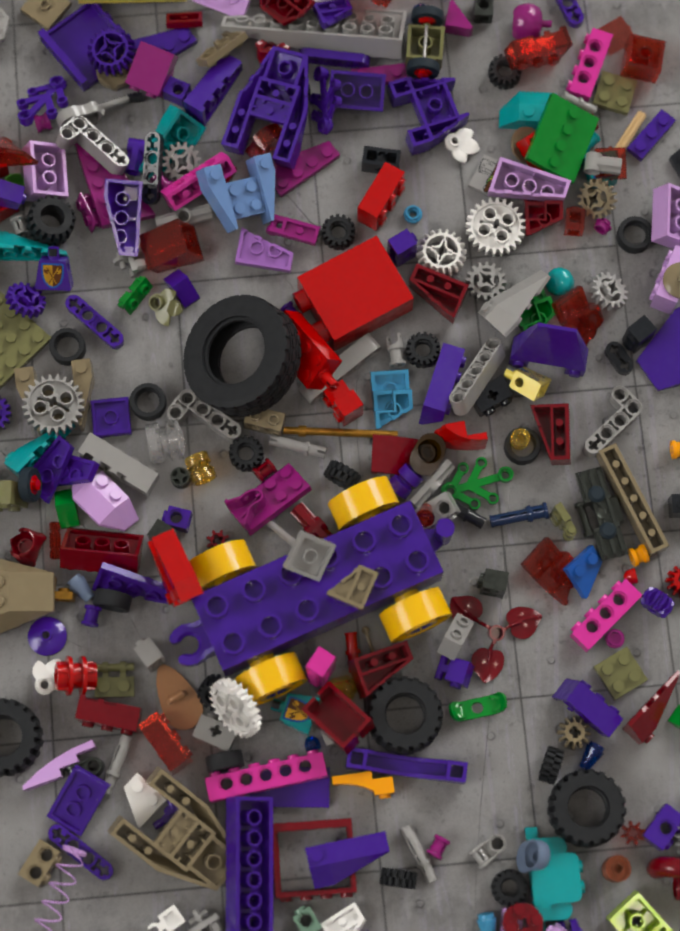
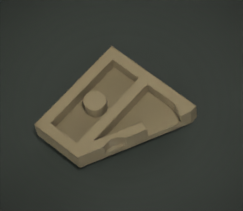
[327,565,379,611]

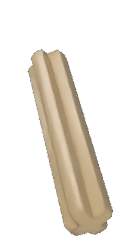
[613,111,646,158]

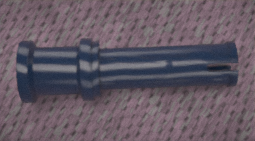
[489,502,549,528]

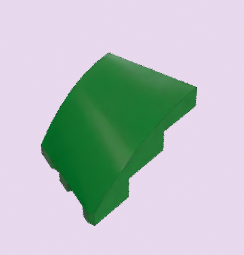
[518,288,557,332]

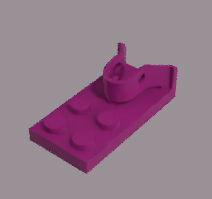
[224,463,312,536]

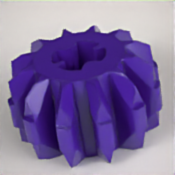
[640,587,675,618]

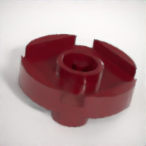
[501,903,543,931]

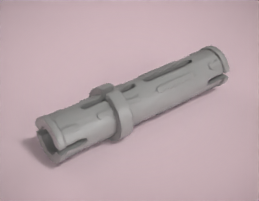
[269,434,327,459]
[104,734,133,795]
[400,824,439,885]

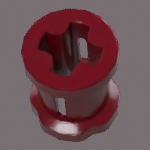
[252,458,277,483]

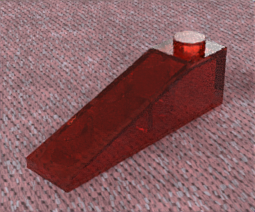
[0,137,39,166]

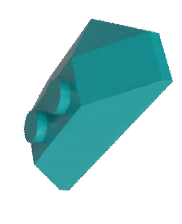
[499,91,557,130]

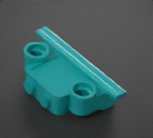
[525,827,585,931]

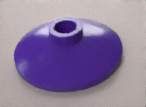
[28,617,67,656]

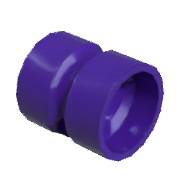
[389,463,423,499]

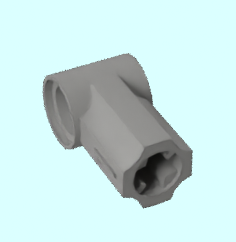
[584,152,622,175]

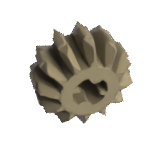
[557,716,591,750]

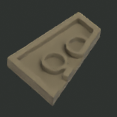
[196,31,248,68]

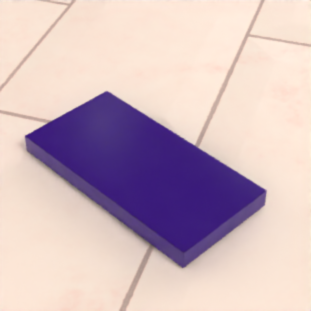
[250,767,330,808]

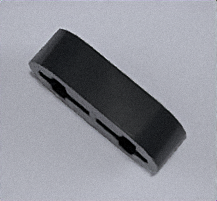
[605,341,633,375]

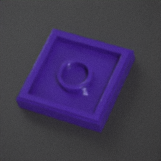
[90,397,132,438]

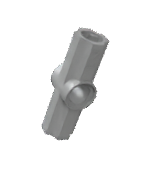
[155,204,213,233]
[405,457,456,509]

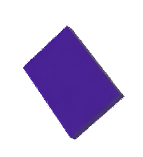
[46,764,110,837]

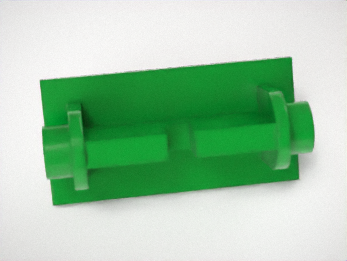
[117,276,153,315]

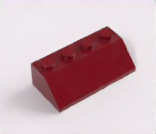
[60,528,144,574]

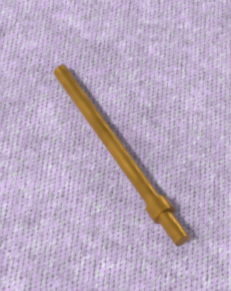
[283,425,398,438]

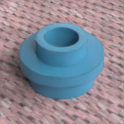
[404,205,422,224]

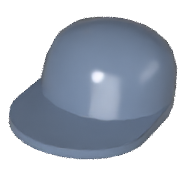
[516,839,551,873]

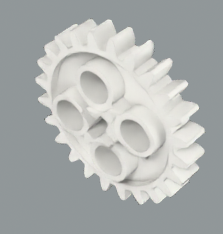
[465,197,526,257]
[209,677,262,739]

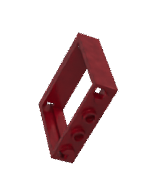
[273,818,357,902]

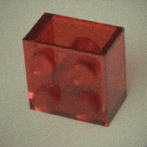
[620,33,666,83]

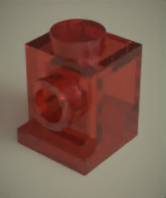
[563,206,585,237]

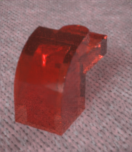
[245,123,282,158]

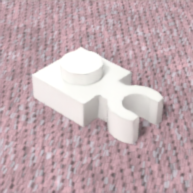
[148,904,186,931]

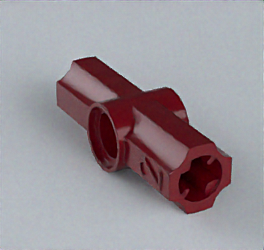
[290,502,333,539]

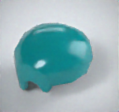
[545,268,574,296]

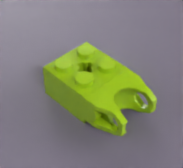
[605,890,673,931]

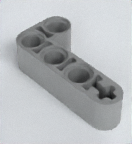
[56,115,129,176]
[583,386,642,458]
[167,389,242,443]

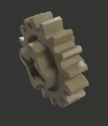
[577,178,618,219]

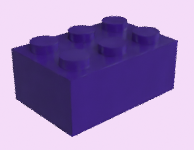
[329,70,386,112]

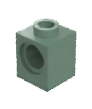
[292,905,322,931]

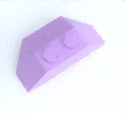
[72,469,139,532]

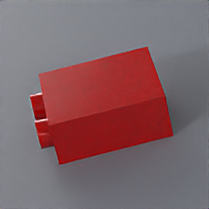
[292,235,414,352]

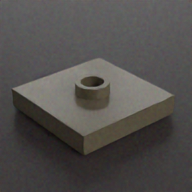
[20,0,71,31]

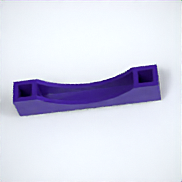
[346,748,468,785]

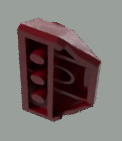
[260,0,316,26]

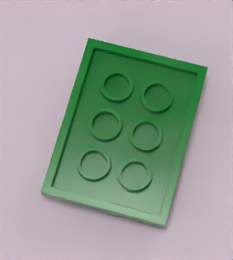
[524,93,599,185]

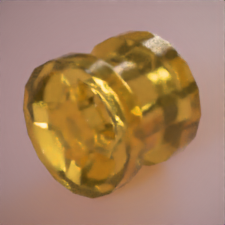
[510,428,530,450]

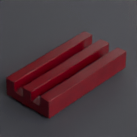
[166,11,203,29]

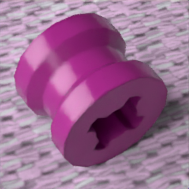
[34,112,52,133]

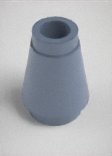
[67,573,94,603]

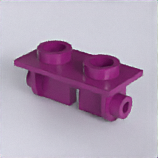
[76,192,101,233]

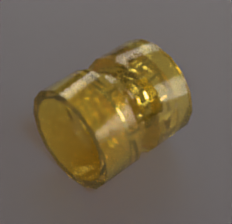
[184,451,217,486]

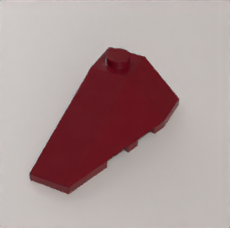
[622,670,680,745]

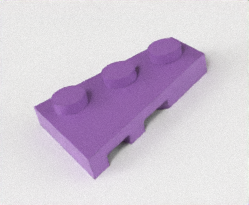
[235,227,294,273]

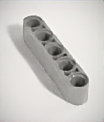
[298,333,382,404]
[449,337,506,416]

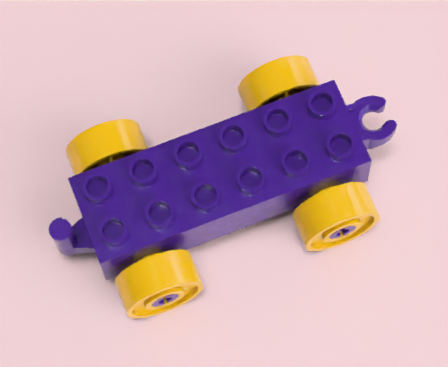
[169,476,455,707]

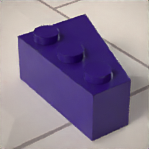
[552,679,623,737]

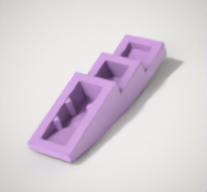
[22,740,97,792]

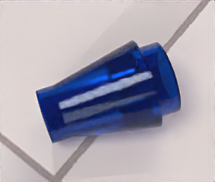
[579,740,605,770]

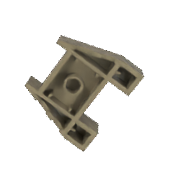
[14,358,95,436]

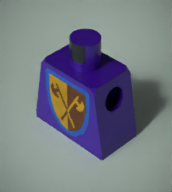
[35,246,73,291]

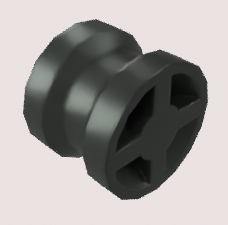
[171,467,191,489]

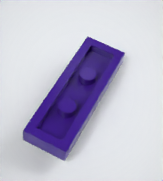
[626,109,676,161]

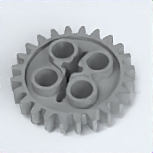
[22,374,85,436]

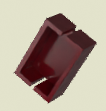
[301,681,375,755]

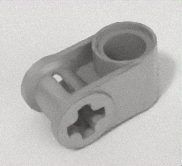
[468,834,507,869]

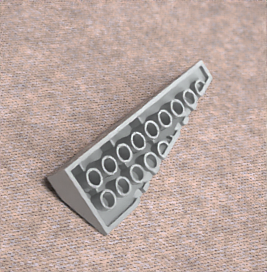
[221,8,407,60]

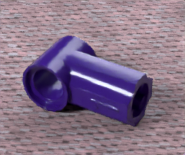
[125,138,145,176]

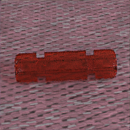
[49,522,61,560]

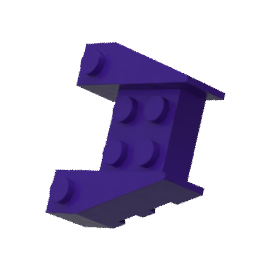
[387,77,469,156]

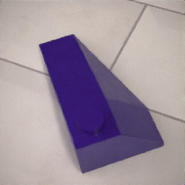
[305,831,390,889]

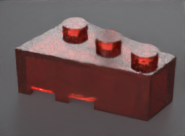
[504,26,573,70]

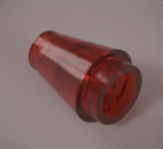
[416,503,434,528]

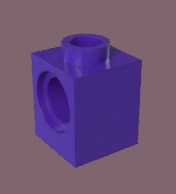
[162,76,191,108]
[162,505,193,533]

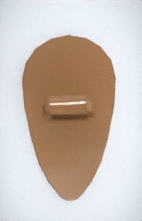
[156,664,203,730]

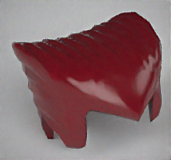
[10,528,47,567]

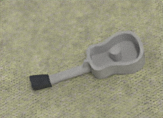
[56,92,144,128]

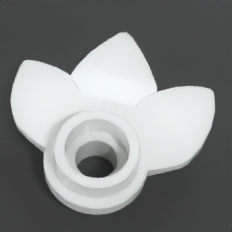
[444,128,480,163]
[32,659,61,695]

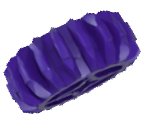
[87,27,137,76]

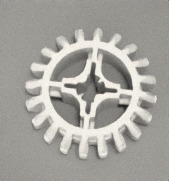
[416,229,467,277]

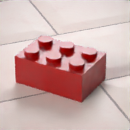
[357,162,406,231]

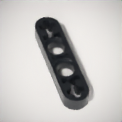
[142,131,164,205]

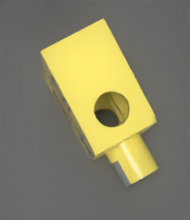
[503,366,552,401]

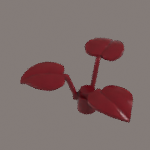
[450,595,542,683]

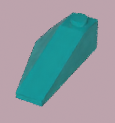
[139,104,206,179]
[0,231,69,261]
[4,423,76,478]

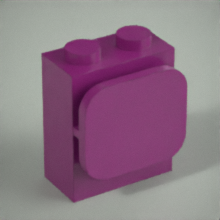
[125,41,178,99]

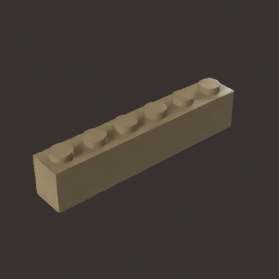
[596,443,669,558]

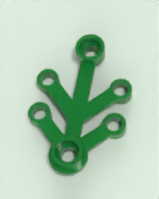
[441,457,514,511]

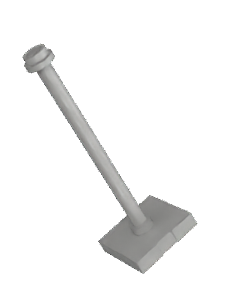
[263,518,337,581]

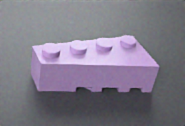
[487,157,571,202]

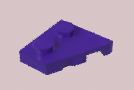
[312,0,353,29]

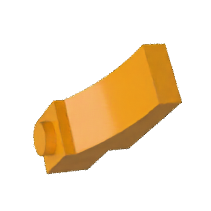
[332,771,395,799]

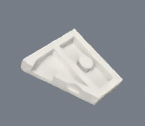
[124,773,167,829]
[321,902,366,931]

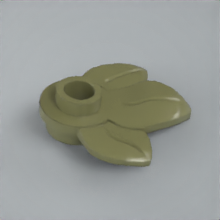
[149,288,183,326]

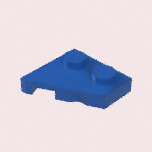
[563,545,603,599]

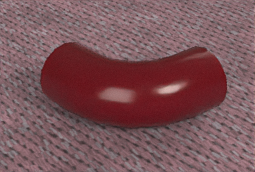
[647,857,680,879]

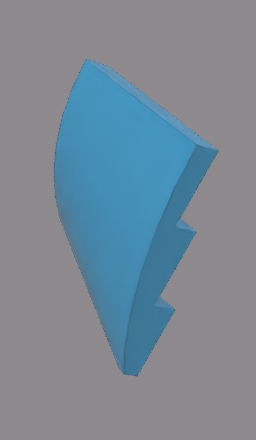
[370,369,413,429]

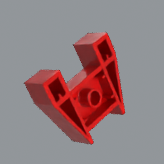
[147,529,204,608]

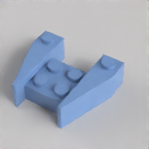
[196,153,275,233]

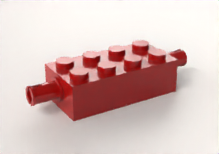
[284,310,342,392]

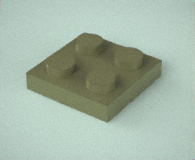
[593,71,637,116]
[593,646,648,701]

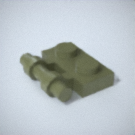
[550,502,577,541]
[95,661,135,698]

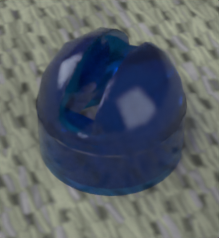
[304,736,321,752]

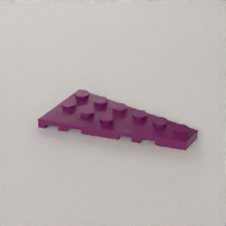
[74,139,156,229]

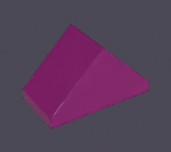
[445,0,473,37]

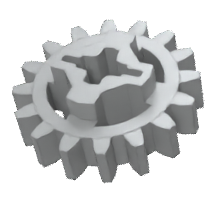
[162,142,201,181]
[465,261,506,303]
[589,272,628,312]

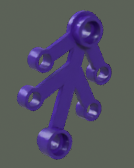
[310,66,342,135]
[17,76,69,126]

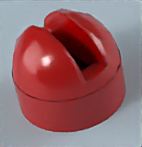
[624,568,638,584]

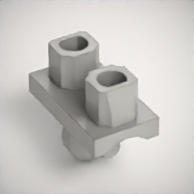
[113,244,146,278]
[188,909,223,931]

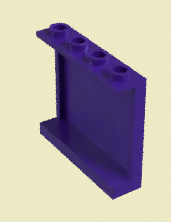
[37,3,136,92]

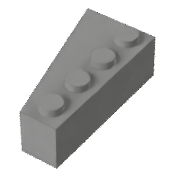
[78,432,160,497]

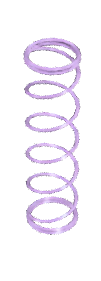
[34,845,87,931]

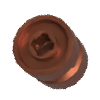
[601,855,631,883]

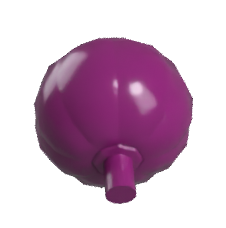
[512,3,552,44]

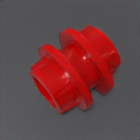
[54,656,98,696]

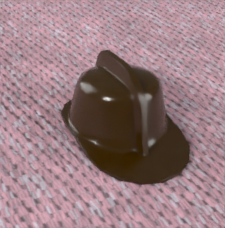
[409,433,446,476]

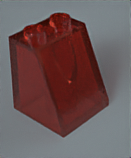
[139,218,204,273]

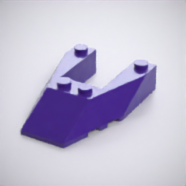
[221,46,309,170]

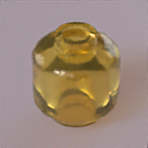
[330,675,357,700]

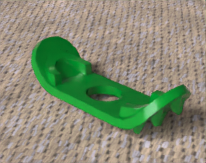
[449,692,507,722]

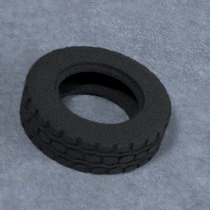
[183,294,301,417]

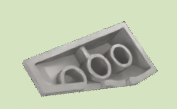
[478,270,551,337]

